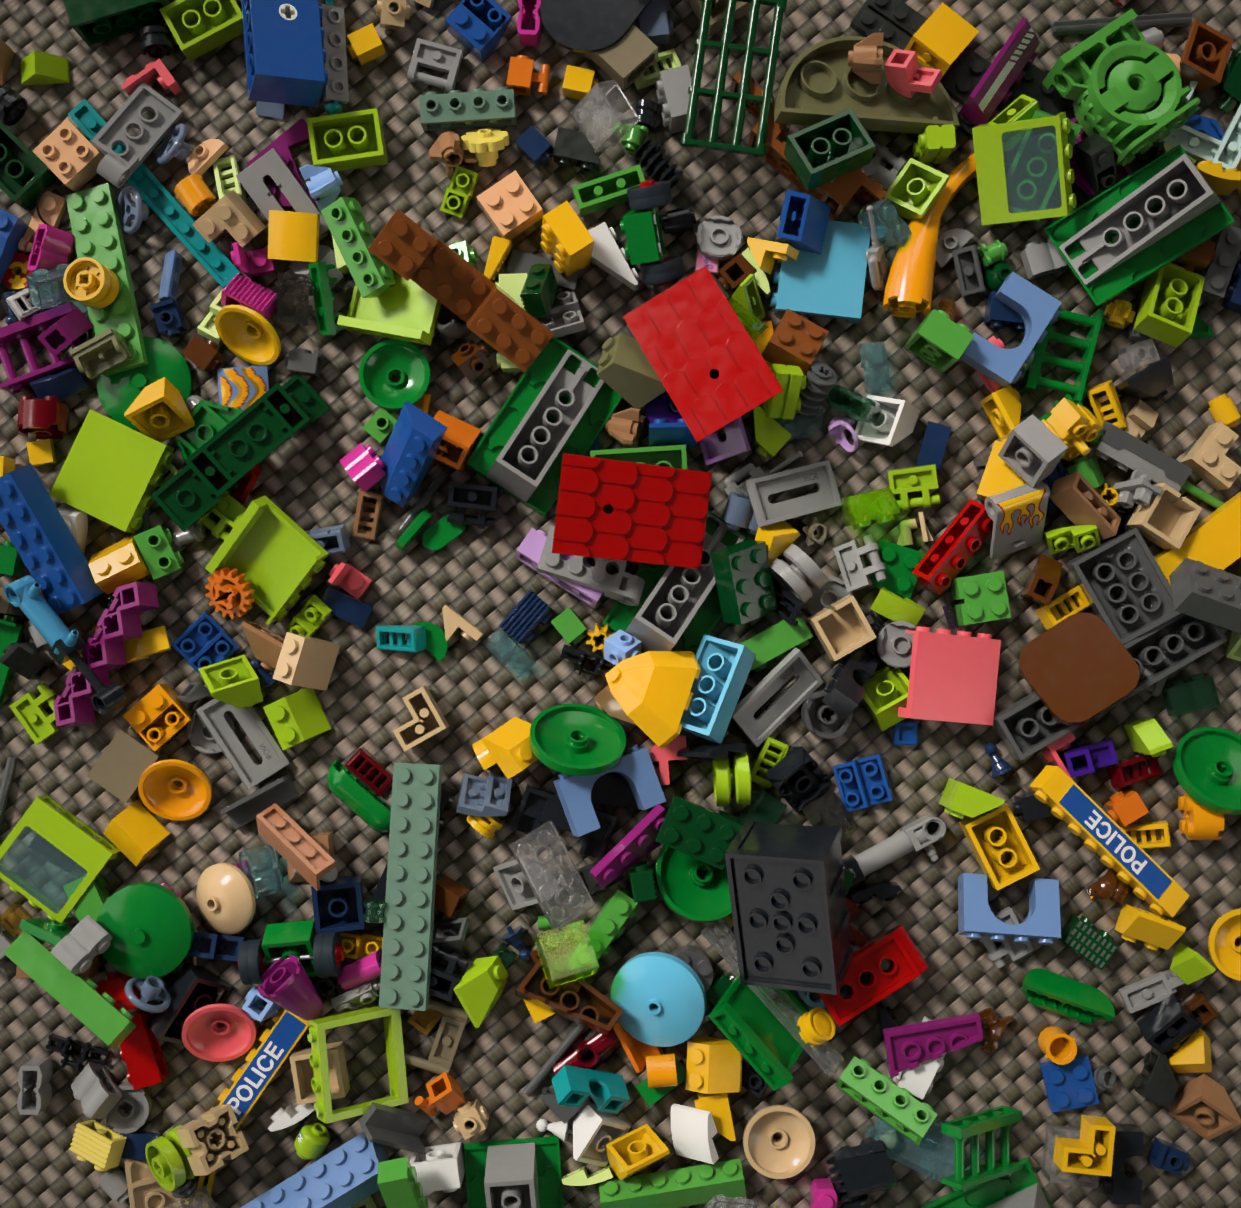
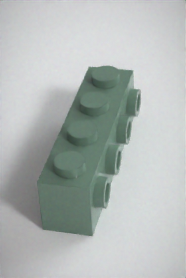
[419,87,517,132]

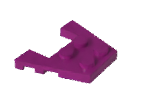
[246,118,336,209]

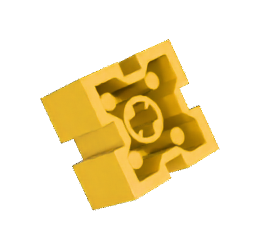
[1042,398,1104,462]

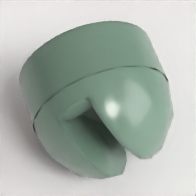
[878,1129,899,1150]

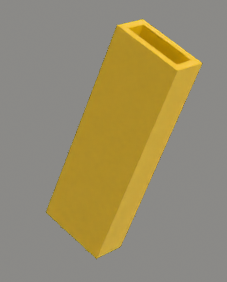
[1154,491,1241,586]

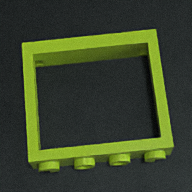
[307,1005,409,1124]

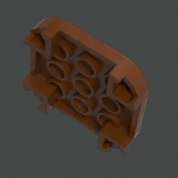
[1018,613,1140,727]

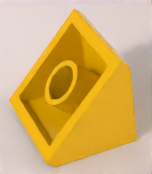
[103,799,171,867]

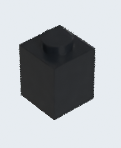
[1012,792,1053,822]

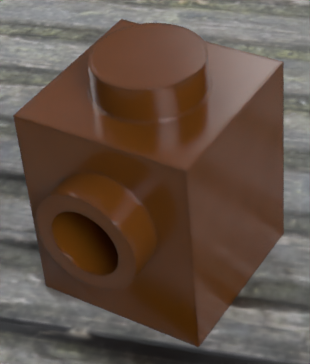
[181,335,224,374]
[434,876,470,917]

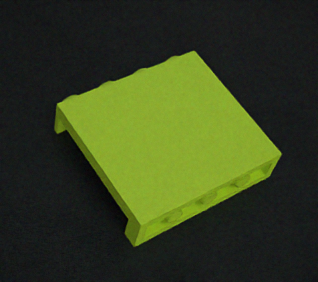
[337,268,441,346]
[49,409,175,533]
[205,495,329,625]

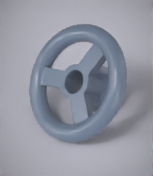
[157,123,190,165]
[117,186,149,234]
[125,976,171,1013]

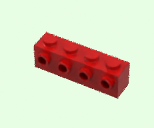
[912,499,993,595]

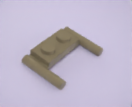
[404,998,468,1075]

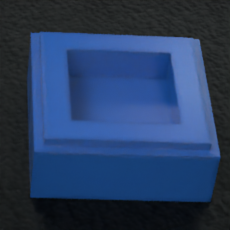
[893,721,918,745]

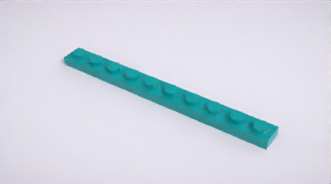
[68,99,243,289]

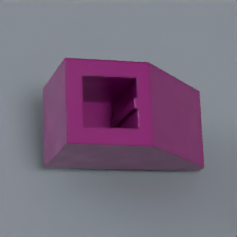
[37,307,93,357]

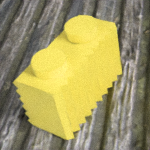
[69,1120,127,1171]

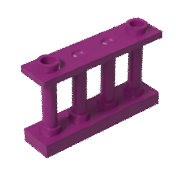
[0,302,81,394]

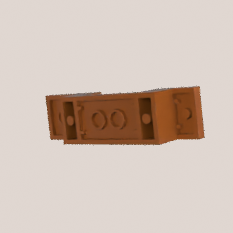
[730,71,887,220]
[368,209,554,372]

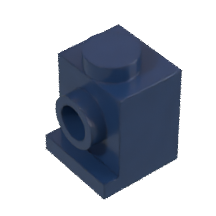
[149,298,187,338]
[1147,1137,1190,1176]

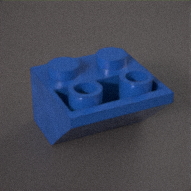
[445,0,512,62]
[775,190,831,255]

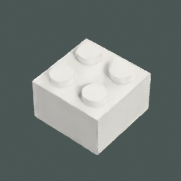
[409,1142,465,1196]

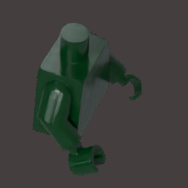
[1217,45,1241,115]

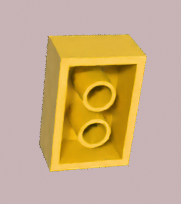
[540,201,594,277]
[958,803,1040,891]

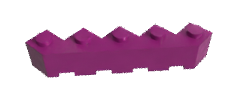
[53,581,159,727]

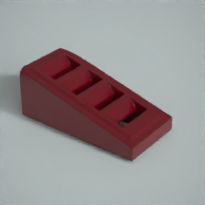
[344,747,393,797]
[1106,755,1162,788]

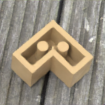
[192,190,266,247]
[1181,421,1241,491]
[393,685,450,752]

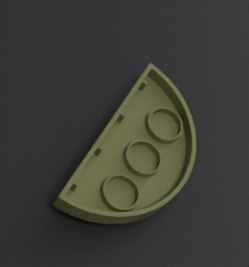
[774,36,960,134]

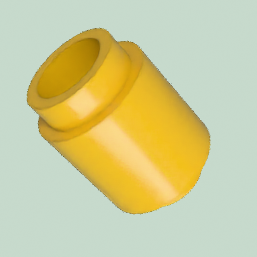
[1207,393,1241,428]

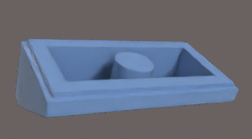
[158,250,183,301]

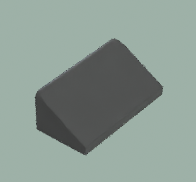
[952,245,986,297]

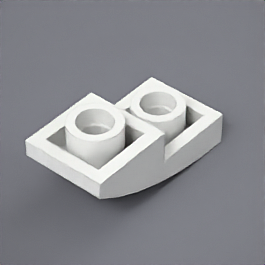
[268,1102,315,1132]

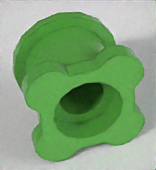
[621,122,649,153]
[977,240,1008,270]

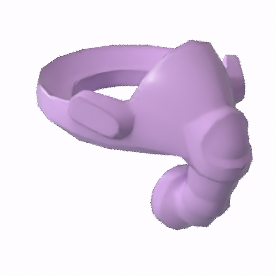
[828,417,858,452]

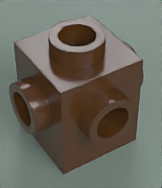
[450,340,493,383]

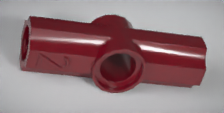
[553,1028,621,1074]

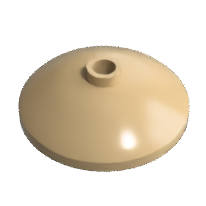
[196,863,256,934]
[743,1105,815,1179]

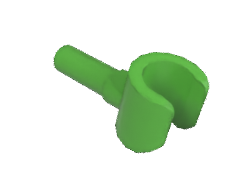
[537,915,558,947]

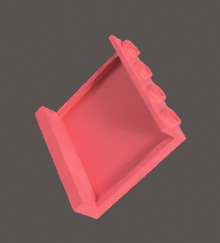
[898,626,1001,726]

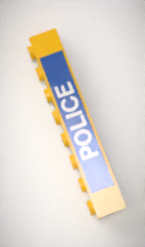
[1029,765,1190,917]
[211,996,327,1132]

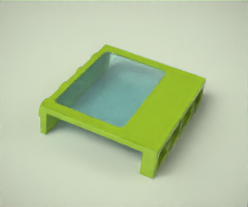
[972,112,1076,225]
[0,795,121,923]

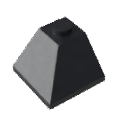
[1115,356,1174,401]

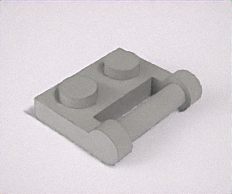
[407,38,463,92]

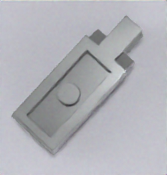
[1118,970,1185,1014]

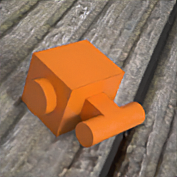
[506,55,551,96]
[414,1071,466,1117]

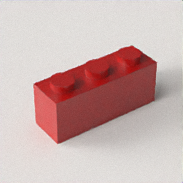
[120,1009,169,1091]

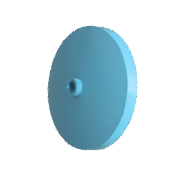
[610,952,707,1047]

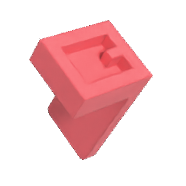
[121,58,182,96]
[328,562,373,600]
[1041,731,1076,780]

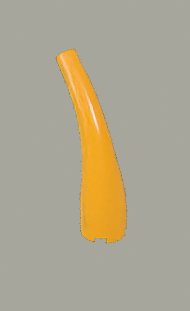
[883,153,977,318]

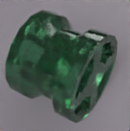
[362,899,387,923]
[491,942,517,969]

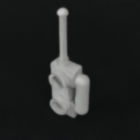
[866,205,888,290]
[724,451,803,498]
[331,981,380,1014]

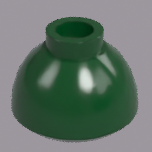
[984,262,1017,292]

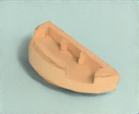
[188,139,229,175]

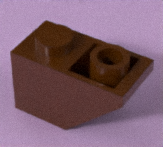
[1020,554,1063,606]

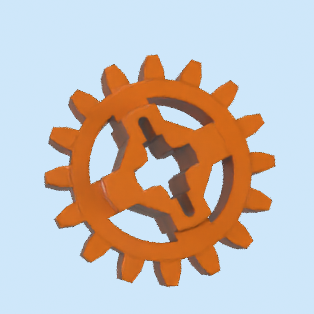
[205,567,255,619]

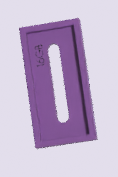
[699,370,751,465]

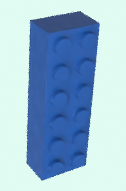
[0,463,104,615]

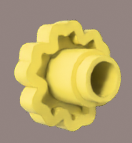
[461,128,510,167]

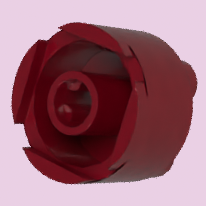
[17,396,69,440]

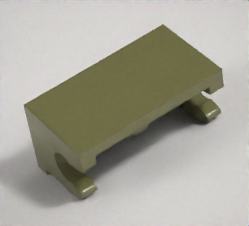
[69,328,132,379]

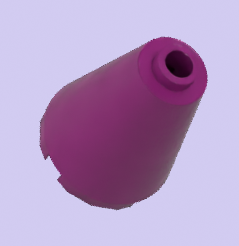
[258,955,324,1021]

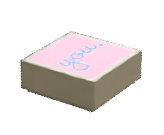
[694,248,719,275]

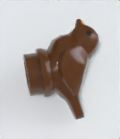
[1087,868,1129,902]
[978,1008,1014,1052]

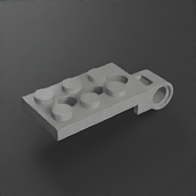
[91,82,183,188]
[536,525,645,606]

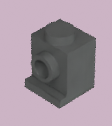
[285,348,323,378]

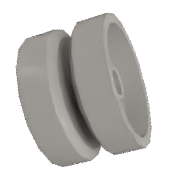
[770,544,828,603]

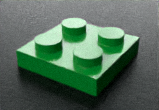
[869,539,926,598]

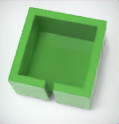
[950,571,1011,626]

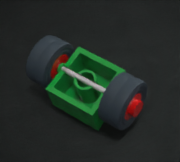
[620,179,685,286]
[238,920,344,985]

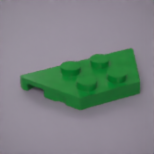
[174,400,244,464]

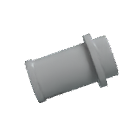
[173,523,206,547]

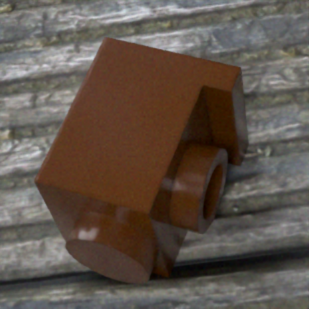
[717,253,755,293]

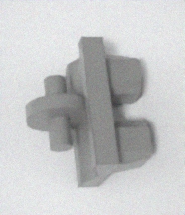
[1113,468,1163,509]

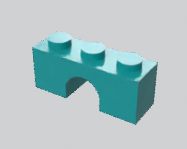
[552,1065,630,1114]

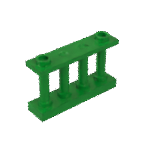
[1020,296,1105,404]
[942,1105,1023,1192]

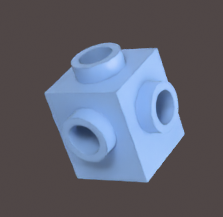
[604,629,642,666]
[242,985,281,1022]

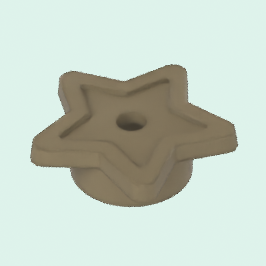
[802,516,828,546]

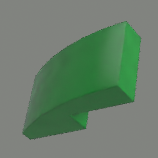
[635,1056,686,1107]

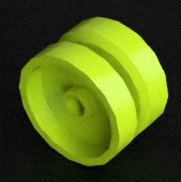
[712,752,752,807]
[145,1125,196,1192]

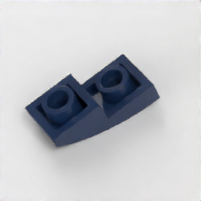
[30,365,88,399]
[915,421,952,475]
[321,585,373,628]
[116,1131,163,1160]

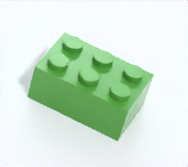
[903,309,974,373]

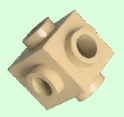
[376,0,411,31]
[453,1098,489,1140]

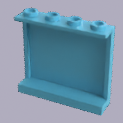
[770,220,871,324]

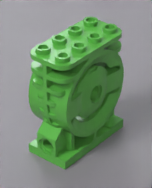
[1042,9,1201,167]

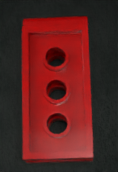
[817,924,928,1026]

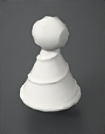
[536,1118,573,1143]

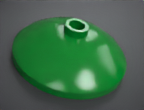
[359,339,431,410]

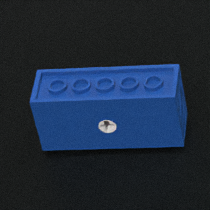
[241,0,328,107]

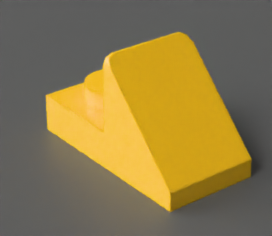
[747,237,799,274]

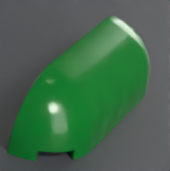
[327,759,391,833]
[1022,969,1115,1024]

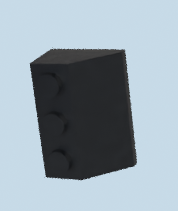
[147,962,234,1045]

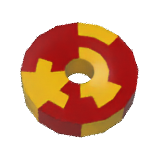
[1,252,39,291]

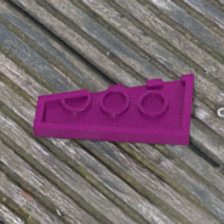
[589,804,667,888]
[883,1013,983,1078]

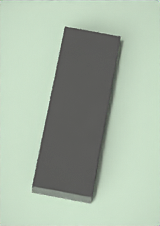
[507,249,581,292]

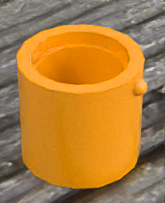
[174,174,217,217]
[1038,1026,1077,1065]
[646,1053,678,1089]

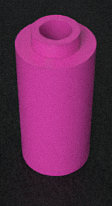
[337,950,382,991]

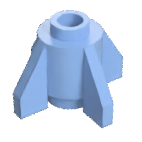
[299,164,343,212]

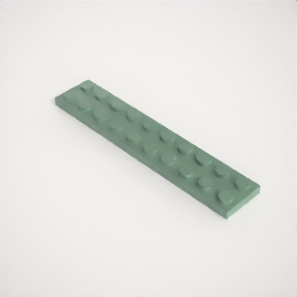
[379,763,443,1011]

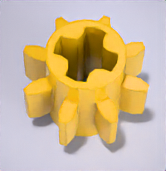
[1103,299,1136,328]
[1094,483,1120,508]
[586,623,615,653]

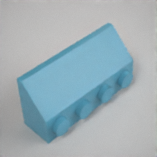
[680,634,756,744]

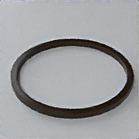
[36,186,75,231]

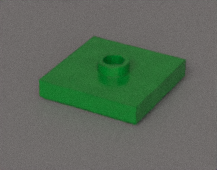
[19,918,73,946]

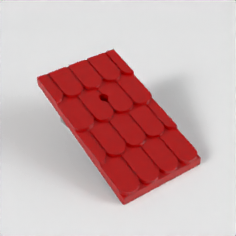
[623,266,784,442]
[552,453,712,569]

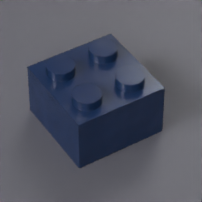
[311,875,366,934]

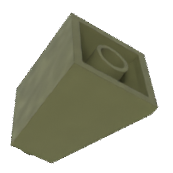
[596,333,666,409]

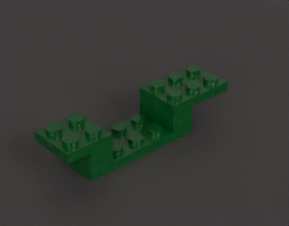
[151,372,331,532]
[655,795,856,895]

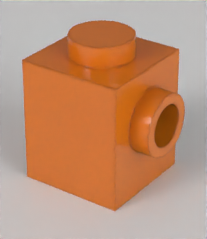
[1105,789,1149,827]

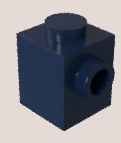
[515,125,553,169]

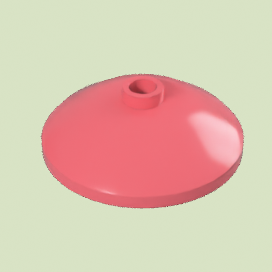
[182,1004,256,1062]

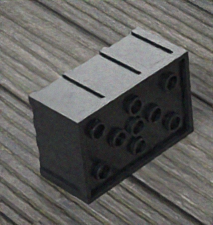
[725,820,854,995]

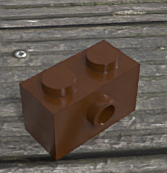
[1171,240,1216,273]

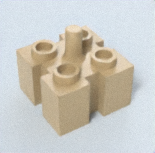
[176,1104,249,1176]

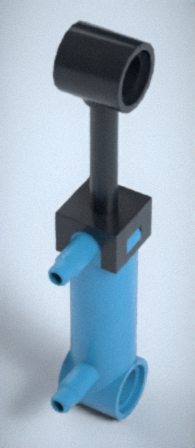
[4,575,127,716]

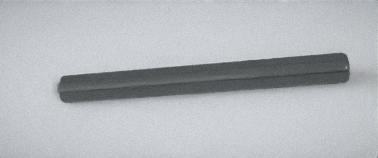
[1051,12,1192,36]

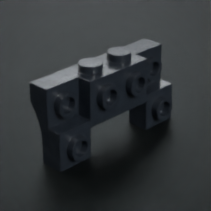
[512,785,617,861]

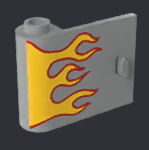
[985,481,1050,559]

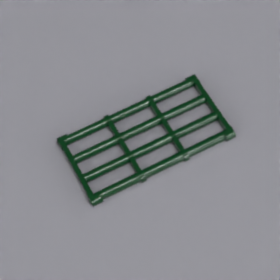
[680,0,787,157]

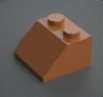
[1180,19,1234,92]

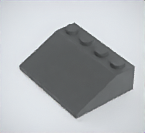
[1067,527,1181,645]

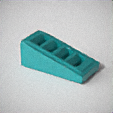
[376,625,426,653]

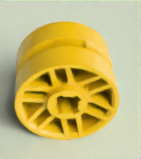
[63,257,119,309]

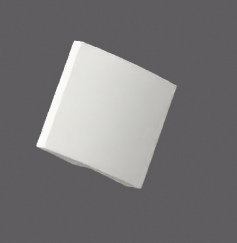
[670,1103,719,1164]

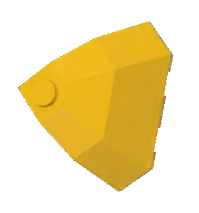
[605,651,701,748]

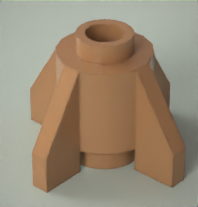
[848,32,884,84]
[428,131,477,179]
[605,407,646,448]

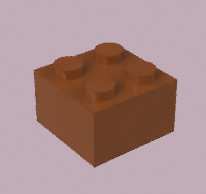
[762,309,829,375]

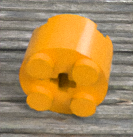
[1178,792,1225,840]

